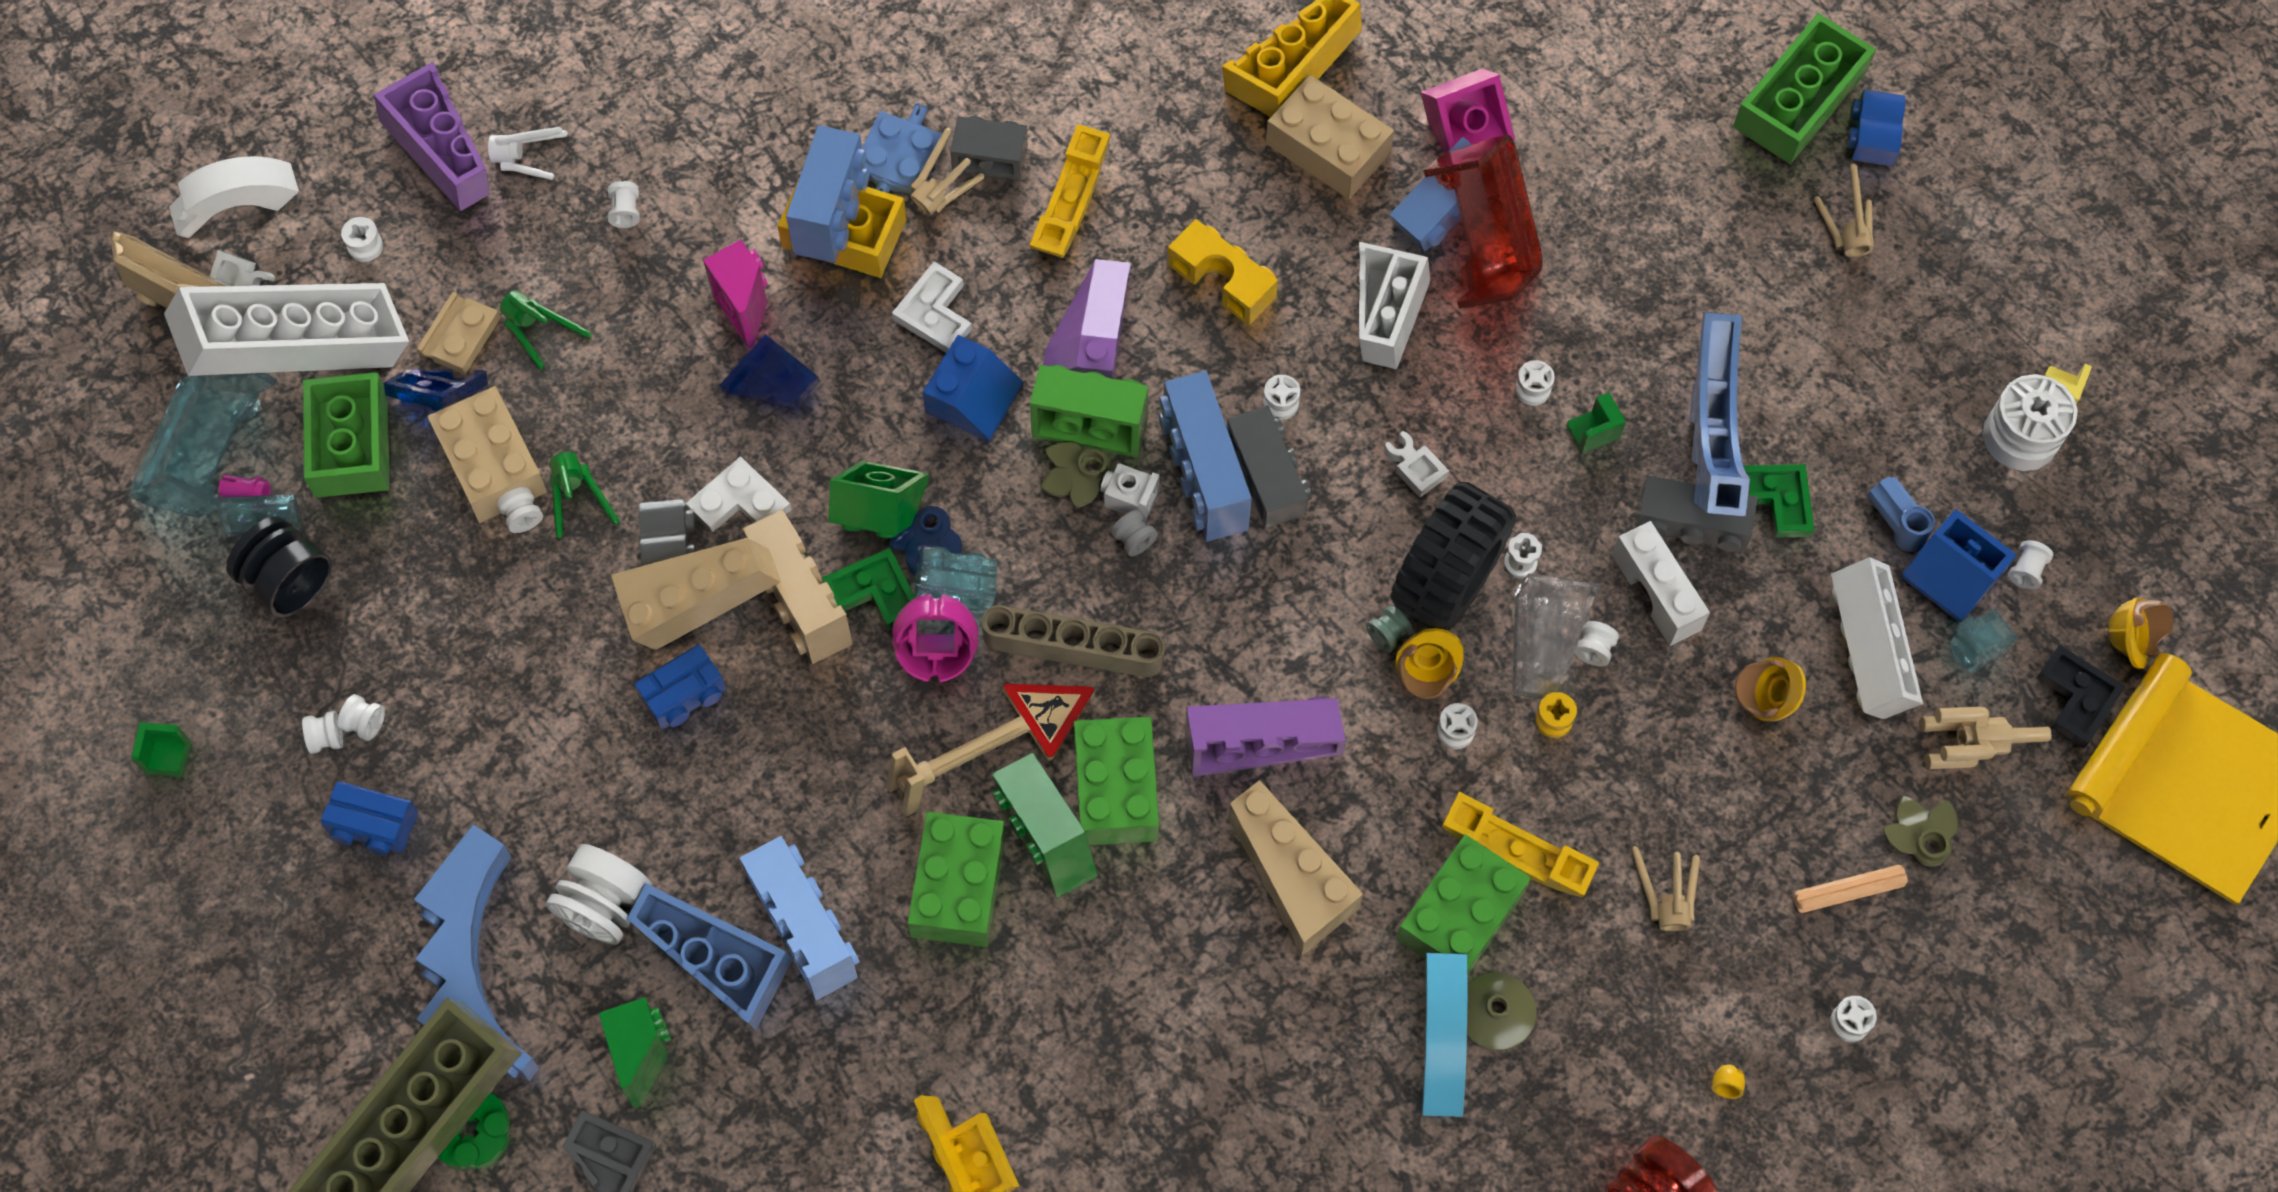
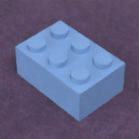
[786,125,869,263]

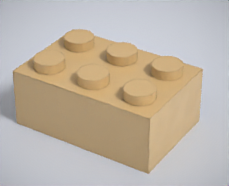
[1266,75,1394,200]
[427,385,547,524]

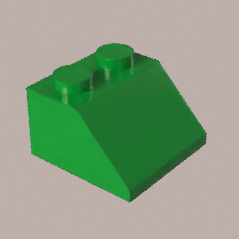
[828,460,929,538]
[598,997,672,1108]

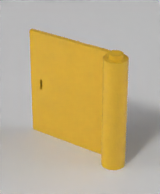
[2067,653,2278,906]

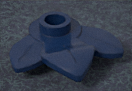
[889,506,962,576]

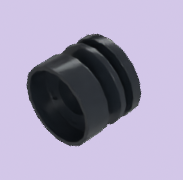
[226,516,332,618]

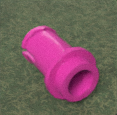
[219,474,271,506]

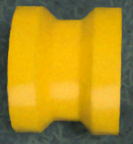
[1535,692,1577,738]

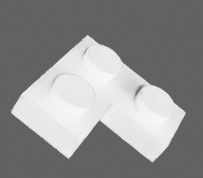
[892,262,972,353]
[685,456,792,533]

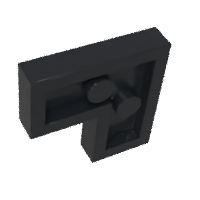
[2037,644,2126,748]

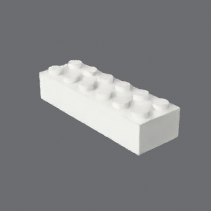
[164,283,409,376]

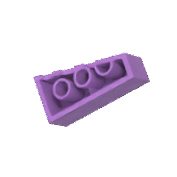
[374,62,490,211]
[1185,696,1346,777]

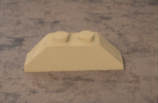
[110,231,226,313]

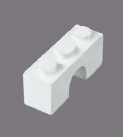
[1612,521,1710,646]

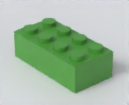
[1733,13,1876,165]

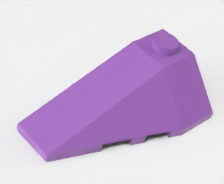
[1043,259,1131,379]

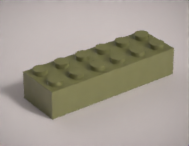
[288,997,522,1192]

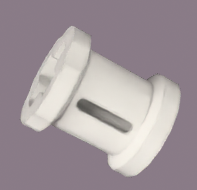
[608,181,640,228]
[1504,533,1542,579]
[2008,540,2053,590]

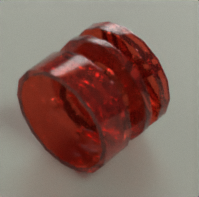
[1605,1135,1717,1192]

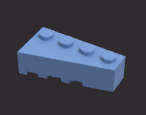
[627,883,793,1030]

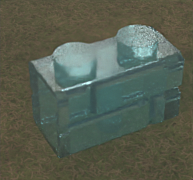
[914,547,997,613]

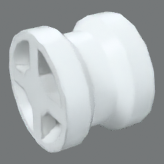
[341,217,383,262]
[1515,360,1555,406]
[1263,374,1300,420]
[497,487,543,533]
[1573,621,1619,666]
[337,694,385,741]
[1437,703,1478,750]
[302,711,343,754]
[1830,996,1877,1042]

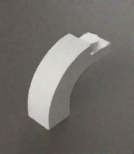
[169,156,299,238]

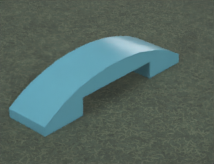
[1422,953,1468,1117]

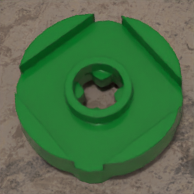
[438,1092,511,1171]

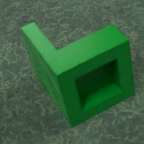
[1566,392,1626,454]
[131,722,191,777]

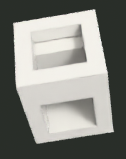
[1100,463,1160,522]

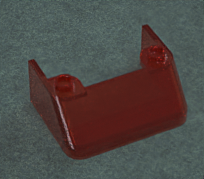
[1423,135,1543,309]

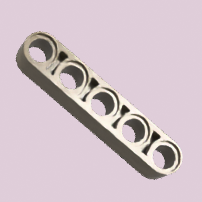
[982,605,1165,677]

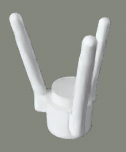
[488,127,568,180]

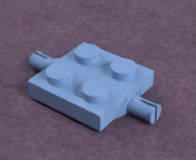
[862,103,942,195]

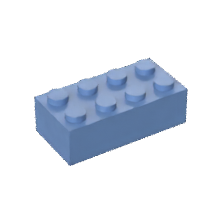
[1158,370,1252,542]

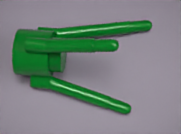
[500,290,591,370]
[549,452,620,538]

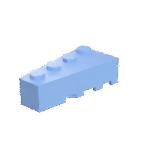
[740,836,860,1001]

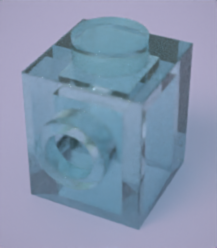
[1949,609,2018,674]

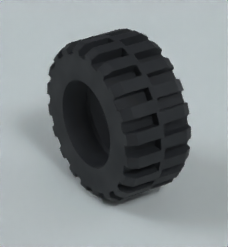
[1390,482,1517,631]

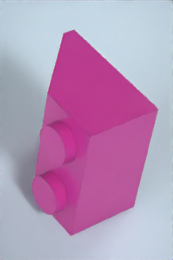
[1420,69,1515,154]
[703,239,768,349]

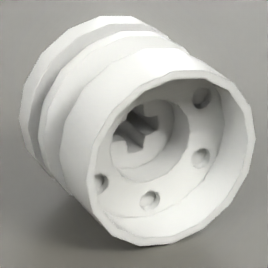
[1983,374,2078,471]
[545,844,652,945]

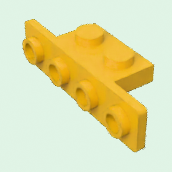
[914,1095,1020,1192]

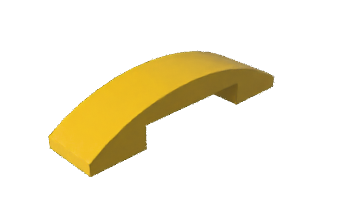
[1029,124,1111,258]
[1442,792,1600,898]

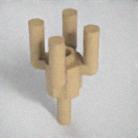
[1919,706,2052,769]

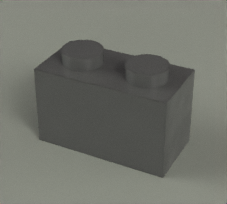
[950,116,1028,180]

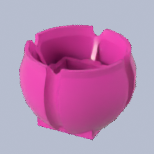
[892,594,978,682]

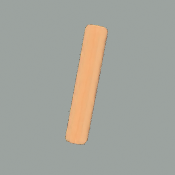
[1793,865,1908,913]

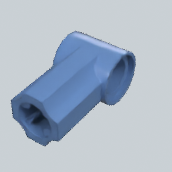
[1867,476,1935,552]

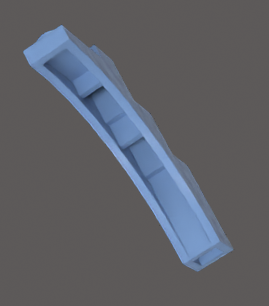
[1689,312,1750,516]
[414,825,539,1081]

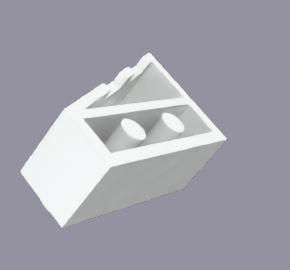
[1359,242,1431,369]

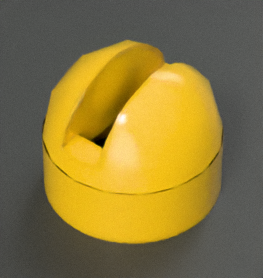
[1711,1064,1745,1099]

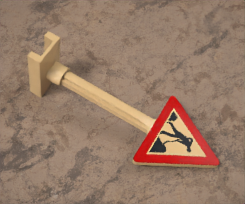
[886,683,1094,817]

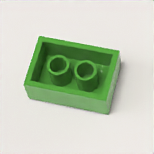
[1030,365,1148,458]
[303,372,390,498]
[1074,716,1159,845]
[908,812,1006,947]
[1396,834,1531,976]

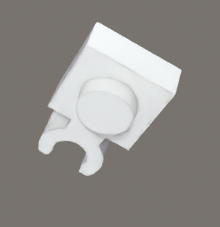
[210,250,276,286]
[1384,431,1449,498]

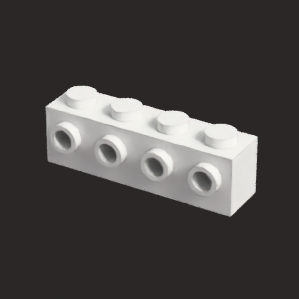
[1831,557,1923,719]

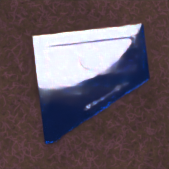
[719,334,821,408]
[384,369,488,411]

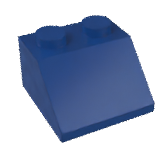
[923,335,1023,442]

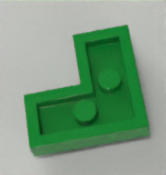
[1743,464,1815,538]
[822,548,915,630]

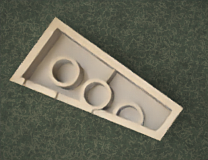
[611,538,781,650]
[1228,780,1363,957]

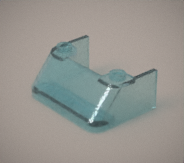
[128,373,277,518]

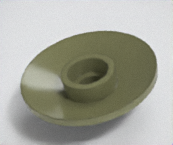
[1467,972,1537,1051]

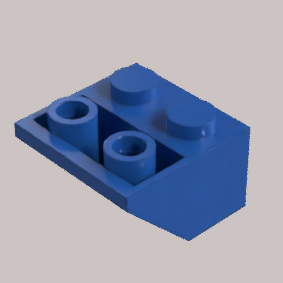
[1900,509,2017,623]

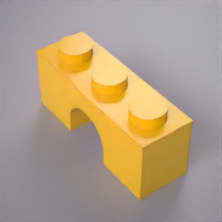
[1167,219,1278,326]

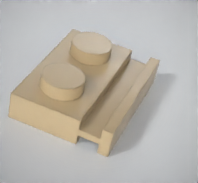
[417,292,501,375]

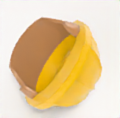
[2108,597,2173,669]
[1395,628,1464,699]
[1735,657,1806,722]

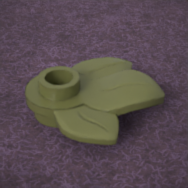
[1041,442,1111,507]
[1883,796,1958,867]

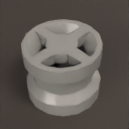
[1111,510,1158,557]

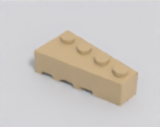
[742,509,853,664]

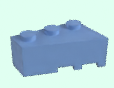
[1389,137,1501,252]

